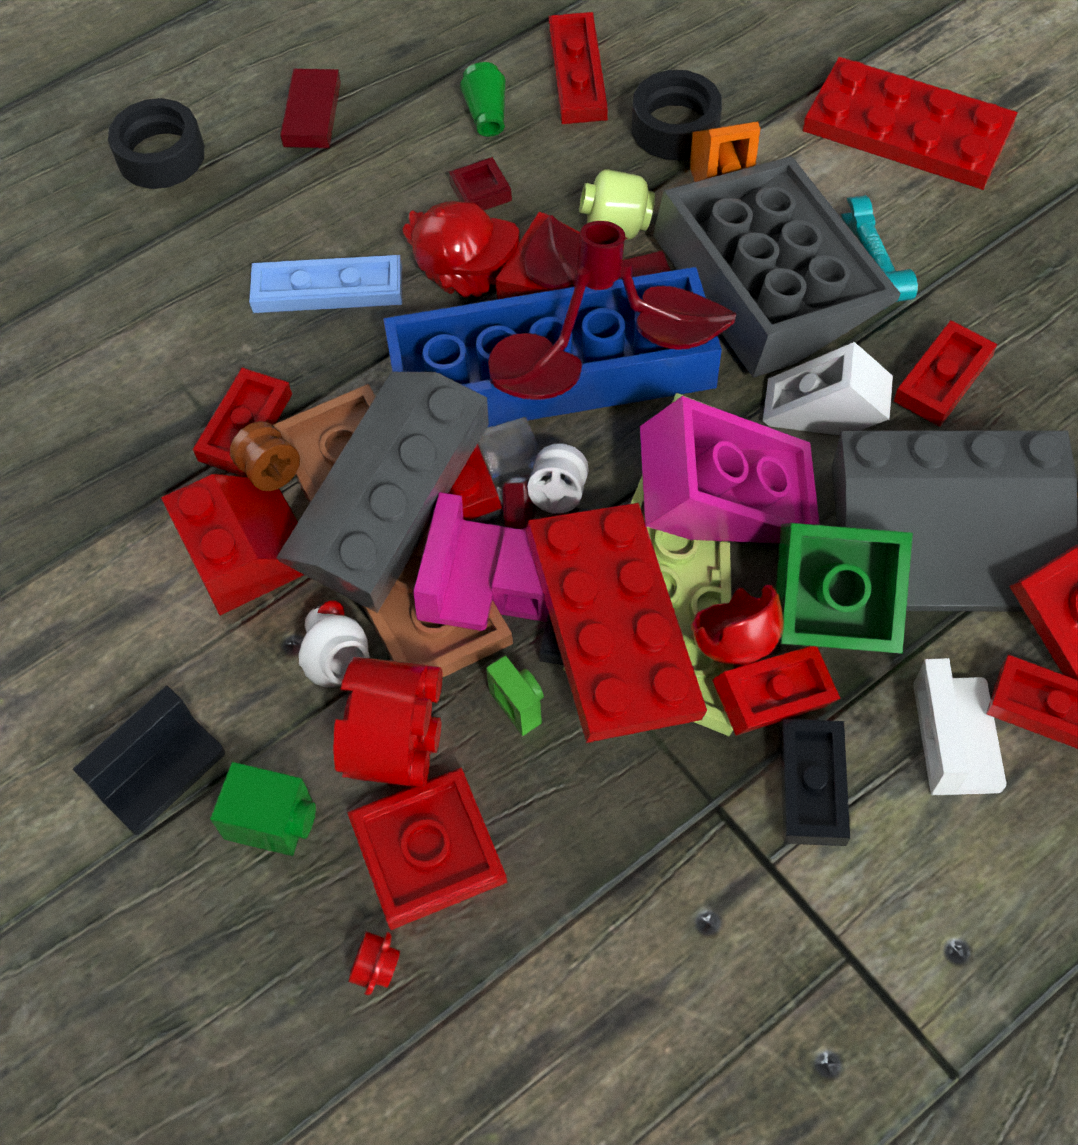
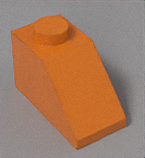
[690,122,760,182]

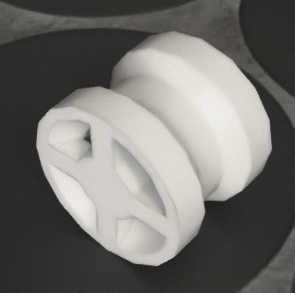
[527,444,589,513]

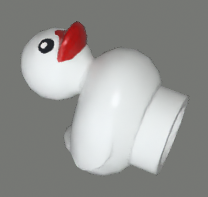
[299,600,370,688]

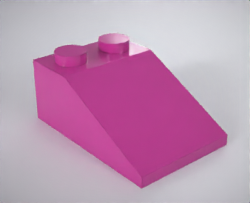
[640,396,820,543]

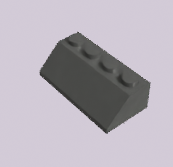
[276,372,489,613]

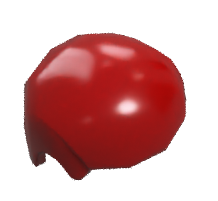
[691,585,784,665]

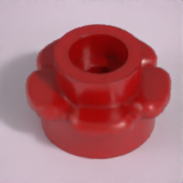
[348,931,400,995]

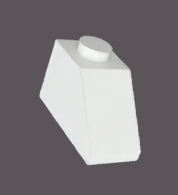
[763,342,893,436]

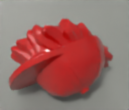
[402,201,520,298]

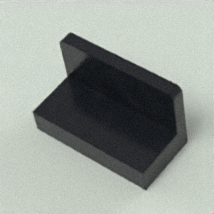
[73,685,225,835]

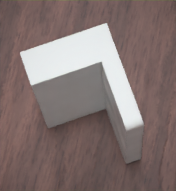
[913,658,1006,795]

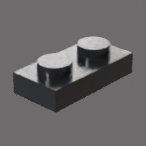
[780,719,850,846]

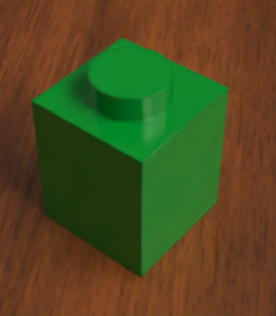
[210,762,316,857]

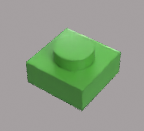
[486,655,544,736]

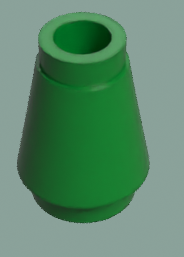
[460,62,506,137]

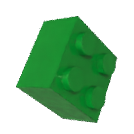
[776,523,913,654]

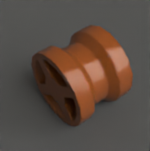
[230,421,300,491]

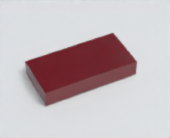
[280,69,341,148]

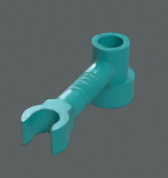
[841,195,918,309]

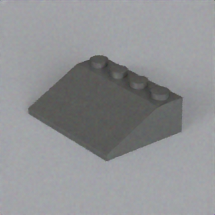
[653,156,901,378]
[831,431,1078,612]

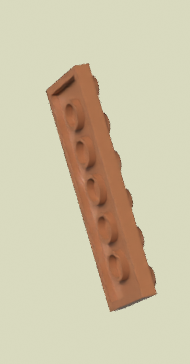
[273,384,513,677]

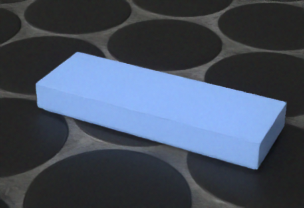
[249,255,402,313]

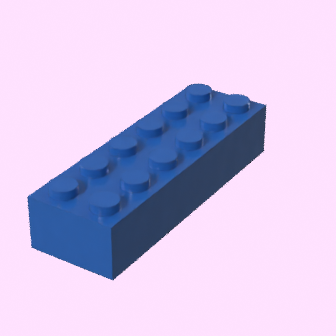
[384,267,722,427]

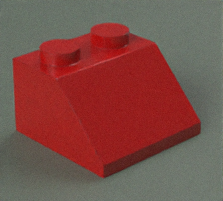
[161,474,304,616]

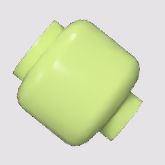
[579,169,655,240]

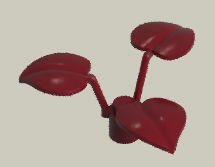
[488,215,737,400]

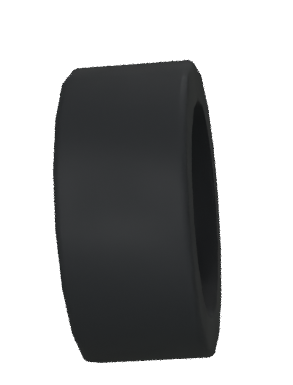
[632,70,722,160]
[108,98,205,189]

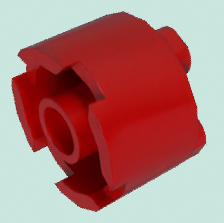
[333,657,443,787]

